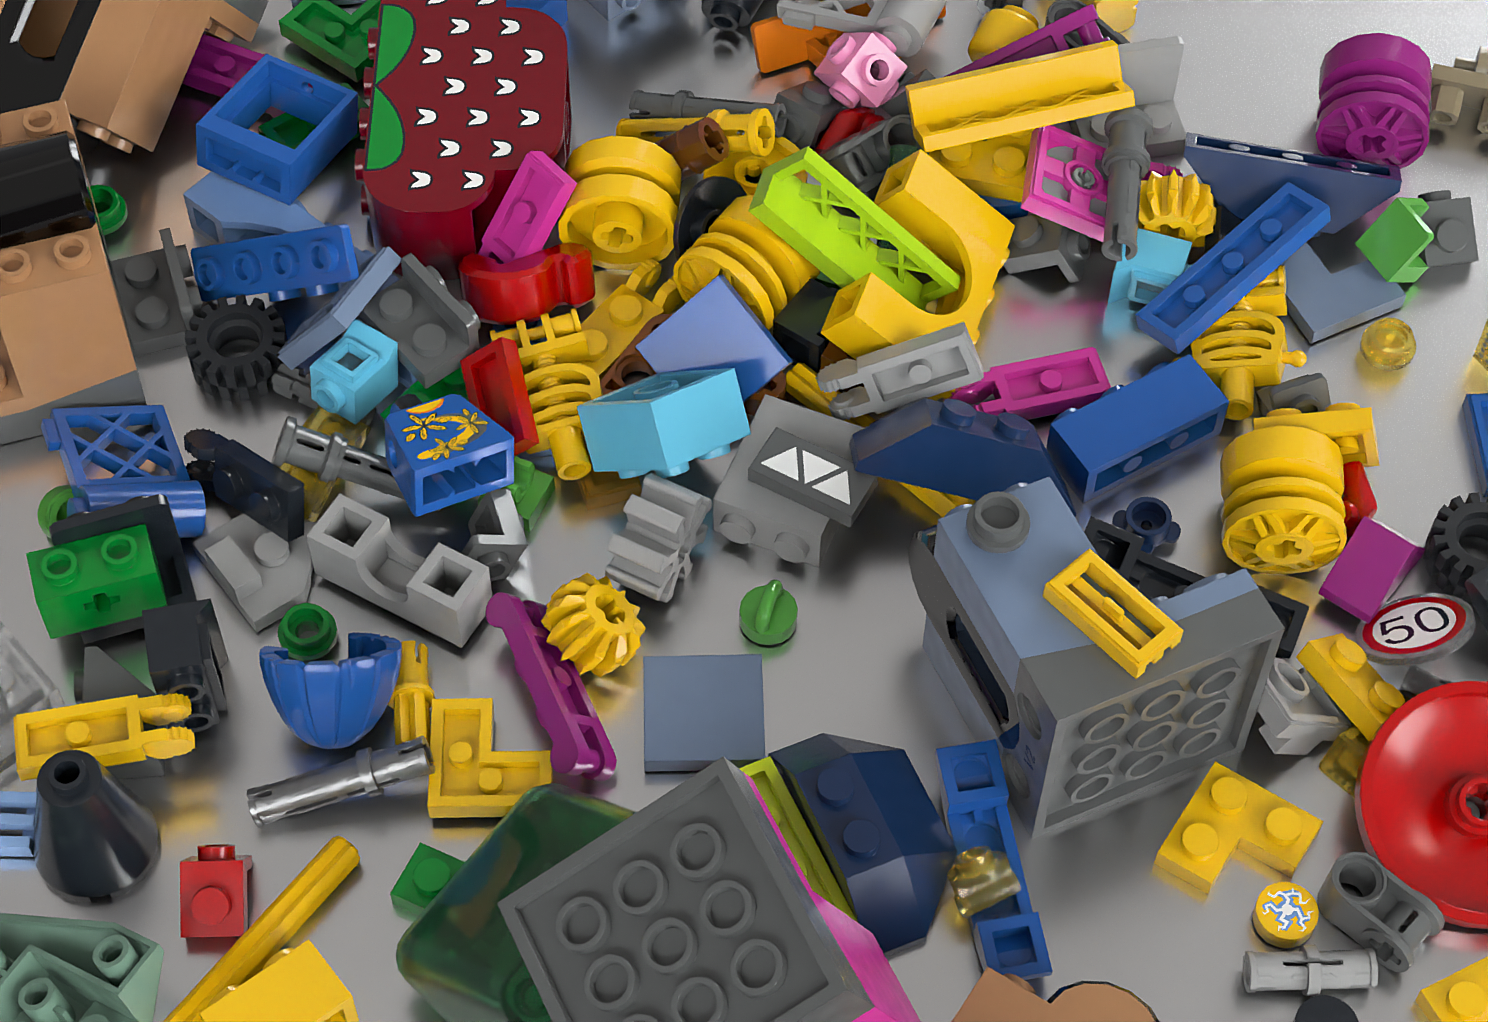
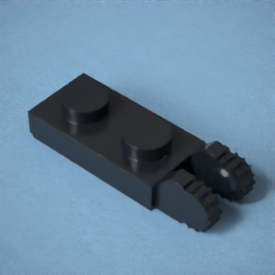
[184,428,304,542]

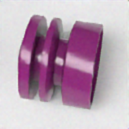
[1315,33,1432,169]

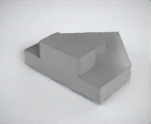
[193,514,317,633]
[1257,657,1352,755]

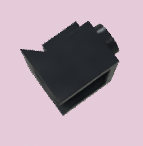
[142,598,229,732]

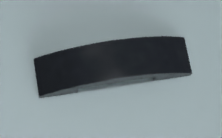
[1084,516,1310,658]

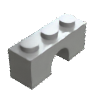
[307,493,492,648]

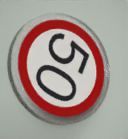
[1355,593,1476,668]

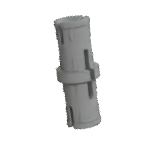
[1243,944,1378,996]

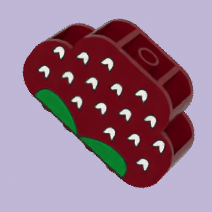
[355,0,572,280]

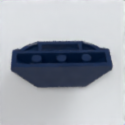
[1184,132,1402,237]
[849,398,1076,517]
[768,733,957,957]

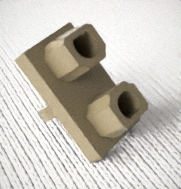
[1429,46,1488,134]

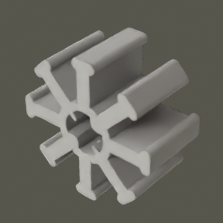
[605,473,712,603]

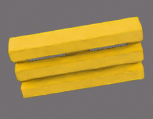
[1043,548,1184,679]

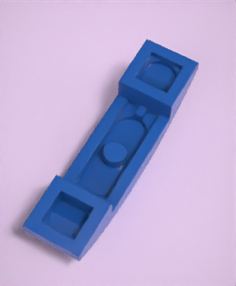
[935,739,1053,980]

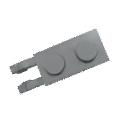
[816,322,984,420]

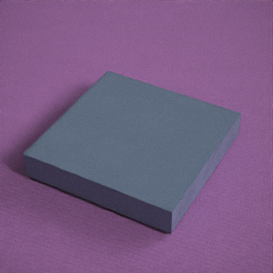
[643,654,766,772]

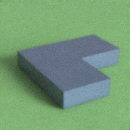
[1276,242,1406,343]
[278,246,401,370]

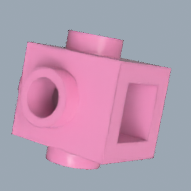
[814,31,908,109]

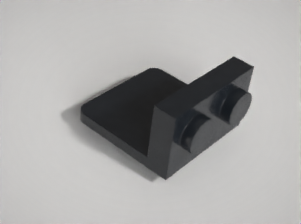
[49,494,197,644]

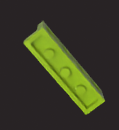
[748,146,961,311]

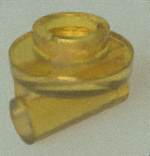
[947,845,1021,918]

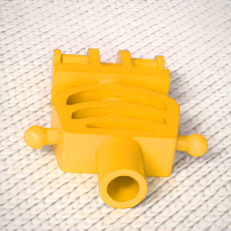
[1171,265,1307,420]
[489,308,603,480]

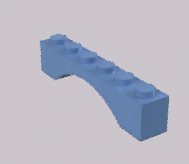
[183,171,417,388]

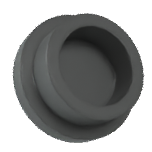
[966,491,1030,553]

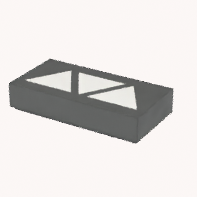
[748,427,878,527]

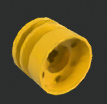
[674,195,820,331]
[1220,425,1347,575]

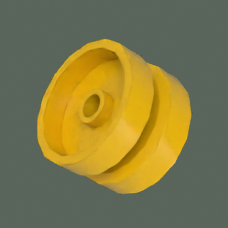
[558,136,681,270]

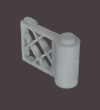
[776,0,947,57]

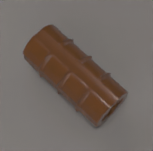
[654,117,729,184]

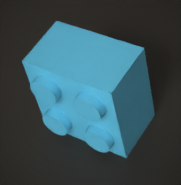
[577,368,751,479]

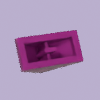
[1318,516,1426,624]

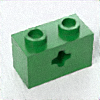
[26,524,168,639]

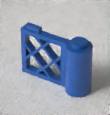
[41,405,206,538]

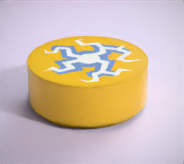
[1252,882,1319,948]

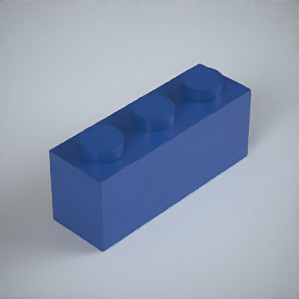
[1046,354,1229,503]

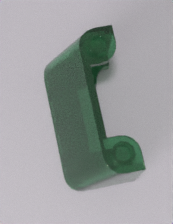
[395,783,637,1022]

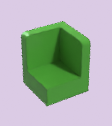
[1355,197,1434,282]

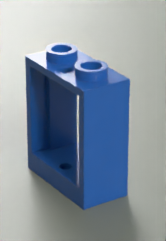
[196,54,358,206]

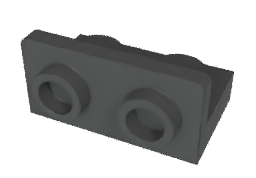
[110,227,203,357]
[359,253,481,389]

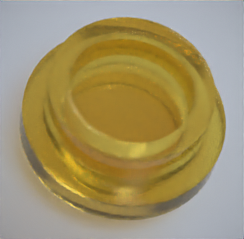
[1360,318,1416,371]

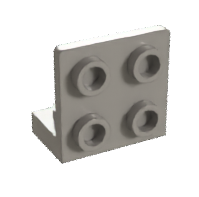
[1069,36,1186,158]

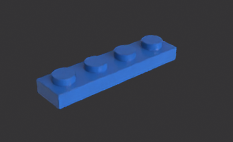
[1135,182,1331,354]

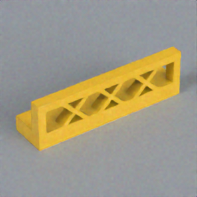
[905,40,1135,153]

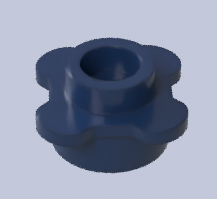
[1112,497,1181,554]

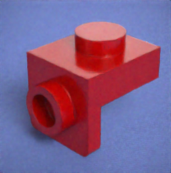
[180,844,252,938]

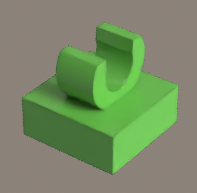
[477,456,555,532]

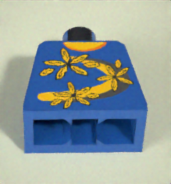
[384,394,514,517]

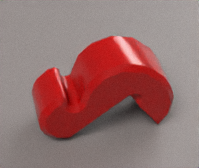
[458,243,596,325]

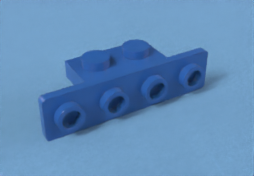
[190,223,359,302]

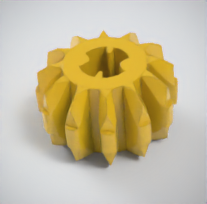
[1138,169,1217,247]
[541,572,646,678]

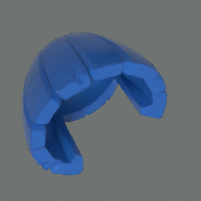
[259,632,402,749]

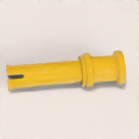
[616,108,775,157]

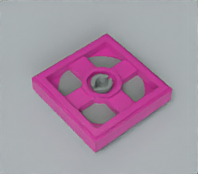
[1021,125,1108,242]

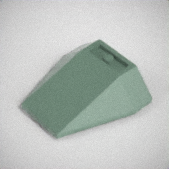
[0,913,164,1022]

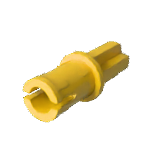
[388,640,435,747]

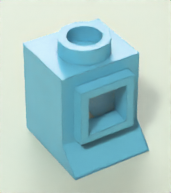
[1108,228,1192,304]
[310,318,398,425]

